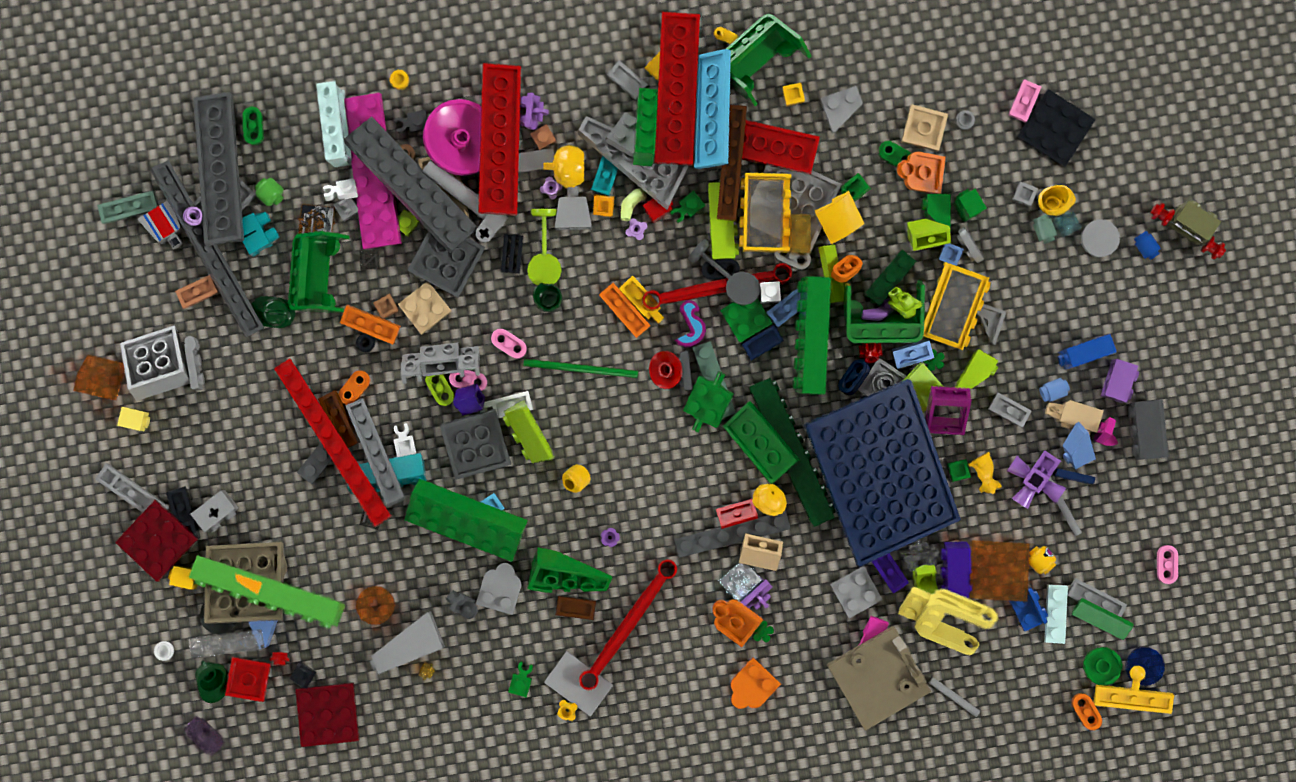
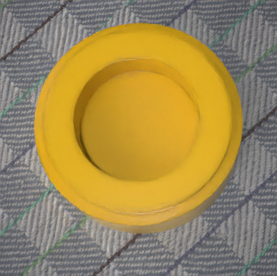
[390,70,409,90]

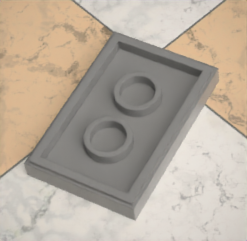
[544,651,613,717]

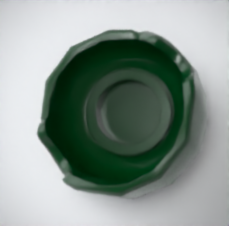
[532,283,563,312]

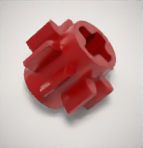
[859,343,882,363]

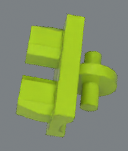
[887,287,923,319]

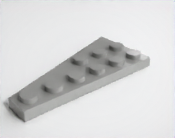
[578,116,689,210]

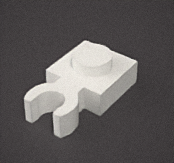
[323,178,358,201]
[393,423,417,457]

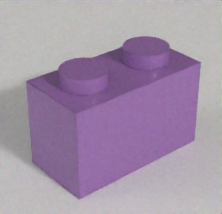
[1101,359,1139,403]

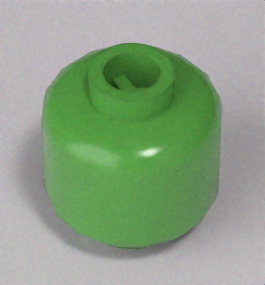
[255,178,284,206]

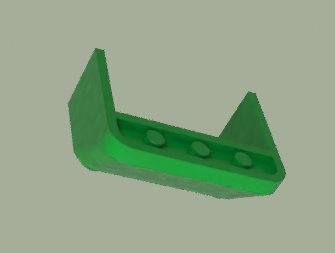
[726,14,811,106]
[288,231,349,313]
[844,280,925,343]

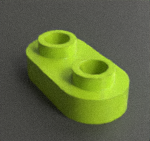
[425,374,455,406]

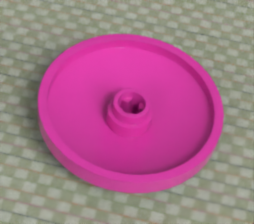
[423,99,481,176]

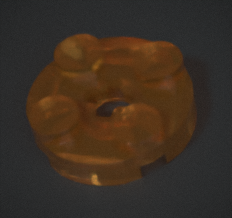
[356,586,395,625]

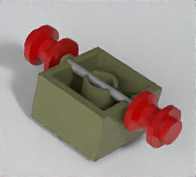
[1150,201,1226,260]

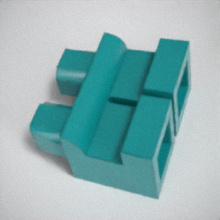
[242,211,280,257]

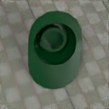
[251,296,295,328]
[195,661,228,703]

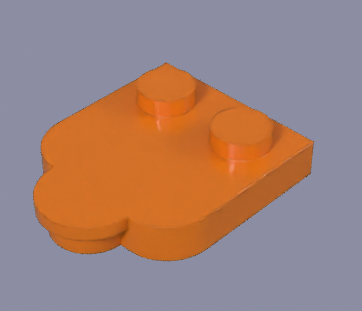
[897,152,946,194]
[713,600,763,647]
[730,657,781,709]

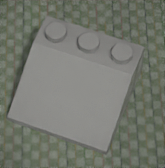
[120,325,190,401]

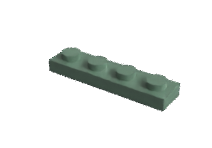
[692,341,736,418]

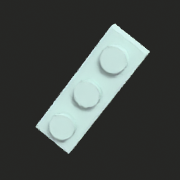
[1044,584,1068,644]

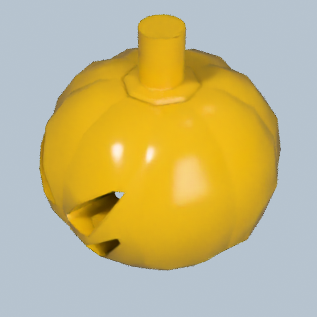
[543,145,584,188]

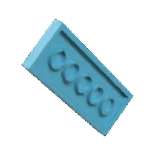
[694,49,731,169]

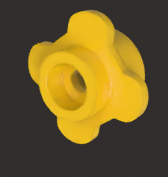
[557,700,578,721]

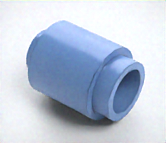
[1039,378,1070,402]

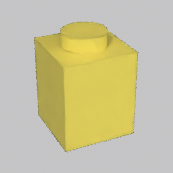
[117,407,150,431]

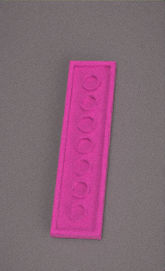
[344,93,402,250]

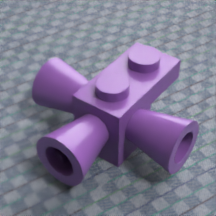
[1007,450,1066,509]

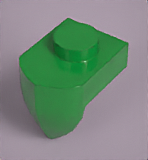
[841,173,871,202]

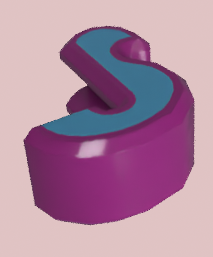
[674,300,706,348]

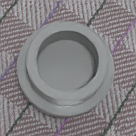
[956,110,975,130]

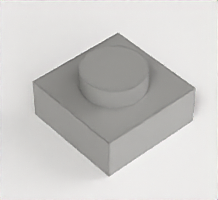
[1012,181,1038,207]

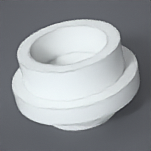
[154,641,174,661]

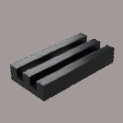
[501,234,524,274]

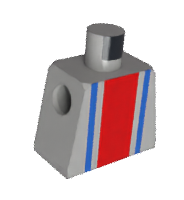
[138,201,184,249]

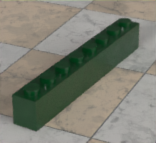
[749,378,836,527]

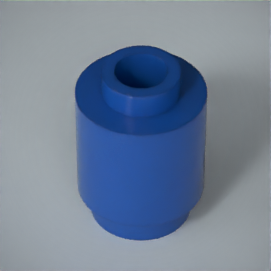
[1134,231,1161,260]

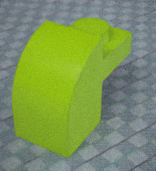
[913,565,938,594]

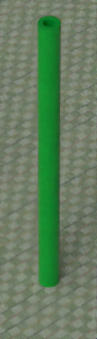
[523,359,638,378]

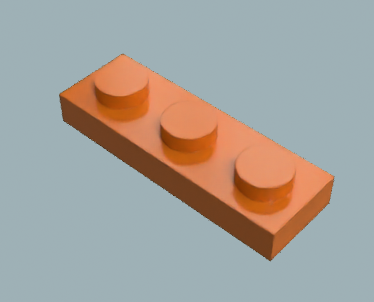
[599,283,651,338]
[340,305,401,345]

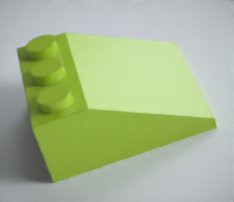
[502,400,554,463]

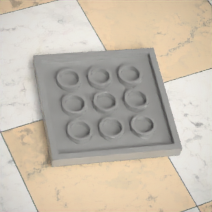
[750,165,842,254]

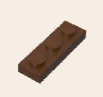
[318,390,360,448]

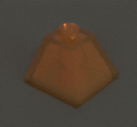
[73,355,125,401]

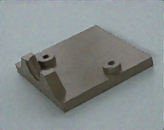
[204,542,287,624]
[826,626,931,731]

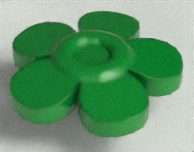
[923,349,945,371]
[753,620,774,642]

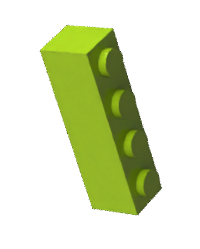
[708,182,739,260]

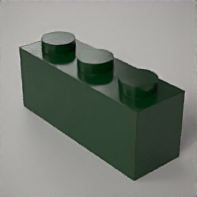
[863,249,917,307]

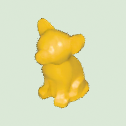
[968,452,1002,494]

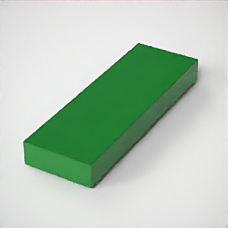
[1072,598,1134,640]

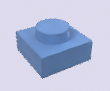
[938,243,964,266]

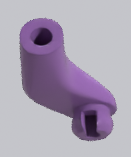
[861,299,894,321]

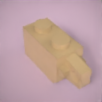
[1045,400,1104,435]

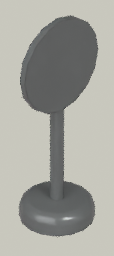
[688,239,760,305]

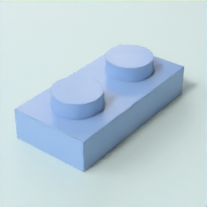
[891,338,934,369]

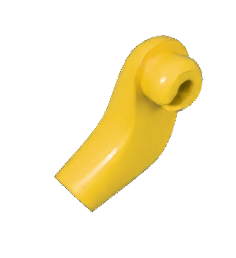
[714,27,739,45]

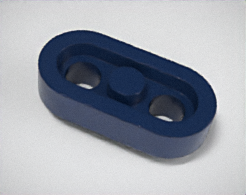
[838,359,870,396]

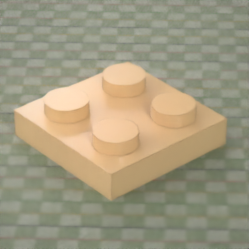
[901,104,948,152]
[398,282,452,335]

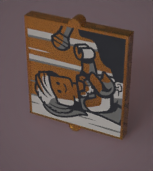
[298,204,335,234]

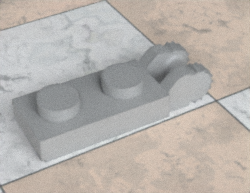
[184,336,205,391]

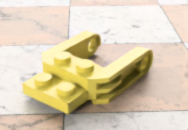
[898,587,998,655]

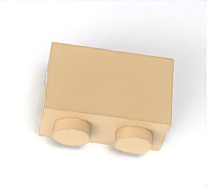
[739,534,783,571]

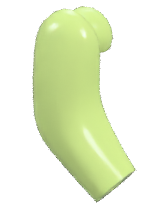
[621,188,647,221]

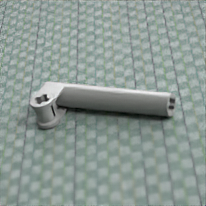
[422,160,509,243]

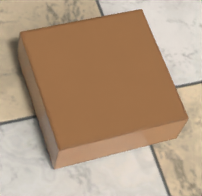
[373,294,399,319]

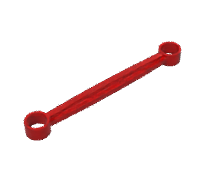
[642,263,792,311]
[579,560,677,690]

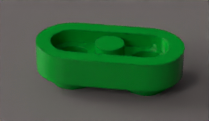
[242,106,264,146]
[878,141,911,168]

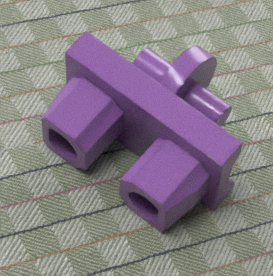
[520,93,549,131]
[737,576,773,609]

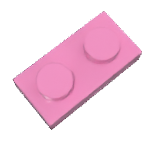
[1008,79,1041,123]

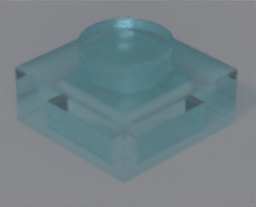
[1055,211,1082,237]

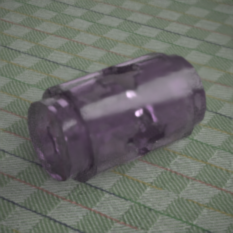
[184,716,225,757]

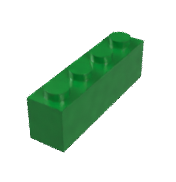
[633,88,658,167]

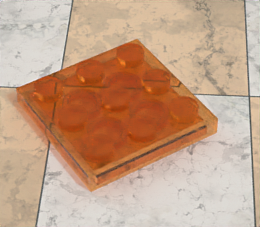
[969,540,1030,602]

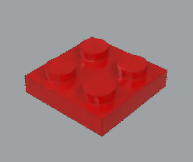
[225,657,271,702]

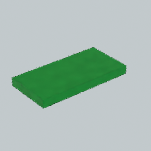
[723,401,800,484]

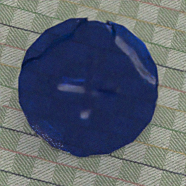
[1125,647,1165,686]

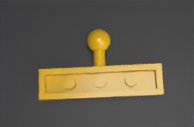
[1093,666,1174,714]

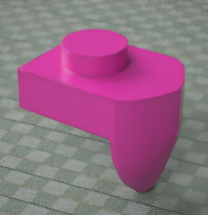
[1094,417,1118,446]

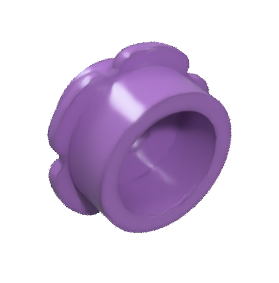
[601,528,620,547]

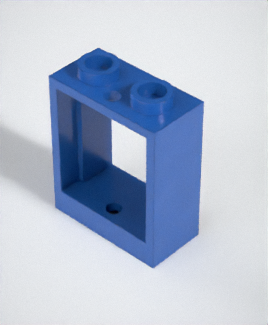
[1057,334,1117,370]

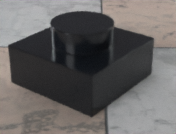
[289,662,316,689]

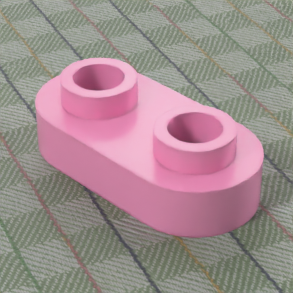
[491,329,527,359]
[449,370,487,391]
[1157,545,1178,584]

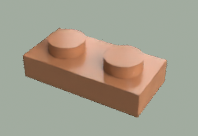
[175,275,219,309]

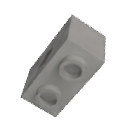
[191,490,239,533]

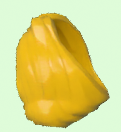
[1038,185,1076,216]
[752,484,787,516]

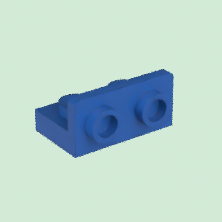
[1007,586,1048,632]

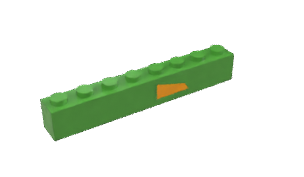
[189,555,345,629]

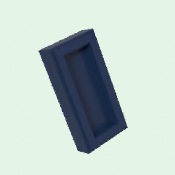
[742,325,784,361]
[1053,469,1096,484]

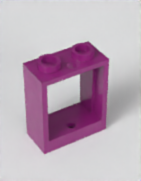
[925,386,972,435]

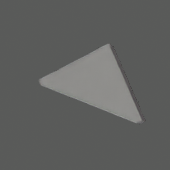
[971,300,1006,345]

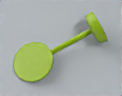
[527,209,562,286]

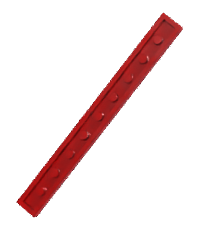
[274,358,392,527]

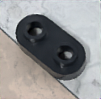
[701,259,740,280]

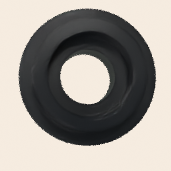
[356,333,376,352]

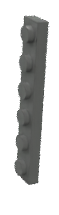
[345,398,406,507]
[674,510,791,558]

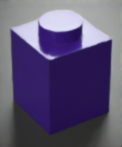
[453,384,485,416]

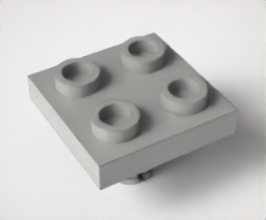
[858,358,906,396]

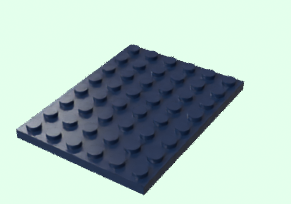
[804,379,961,567]

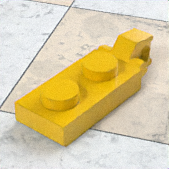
[619,276,664,324]

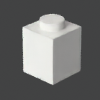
[760,281,781,304]

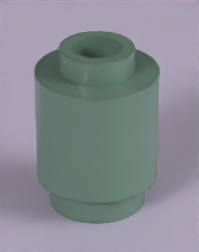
[1033,214,1057,244]

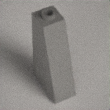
[370,611,445,674]

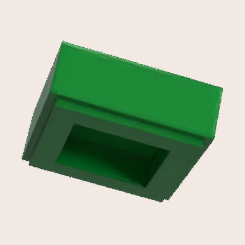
[947,459,971,482]

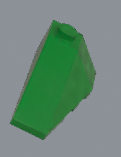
[527,547,612,593]

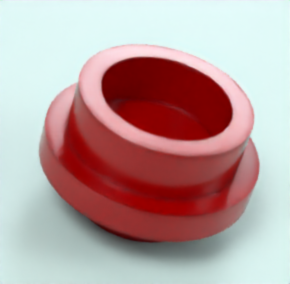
[270,652,289,666]

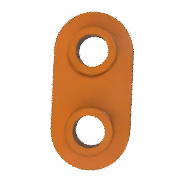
[831,255,863,283]
[339,370,371,405]
[1071,693,1102,730]

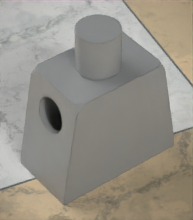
[555,186,592,230]

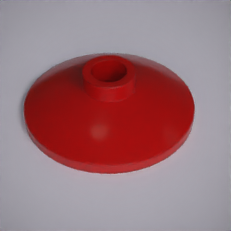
[649,351,682,389]

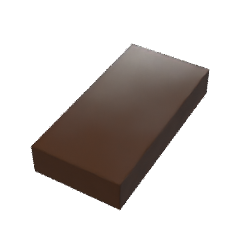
[555,596,596,620]

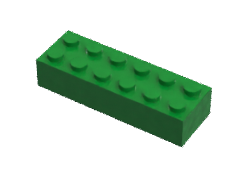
[793,276,831,394]
[404,479,528,562]

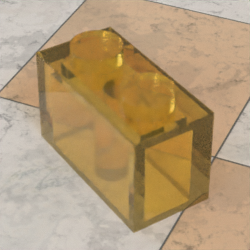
[789,214,811,256]

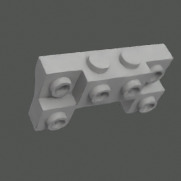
[401,343,480,384]

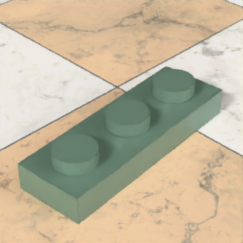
[97,191,158,224]

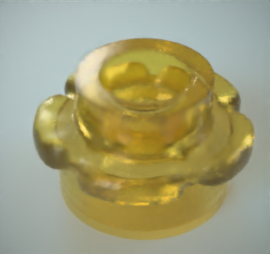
[418,662,435,681]

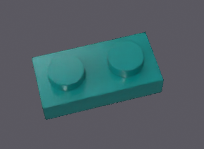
[591,155,618,196]

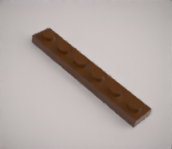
[717,105,747,221]

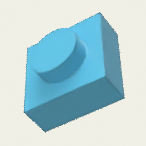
[481,493,505,510]

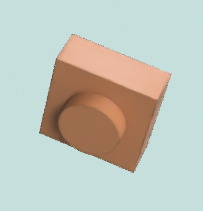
[530,124,556,150]

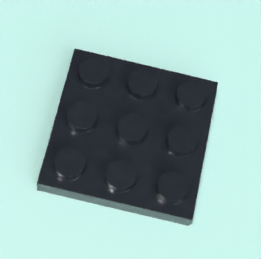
[1016,89,1096,168]

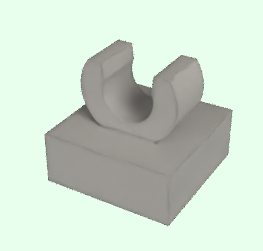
[333,198,358,222]

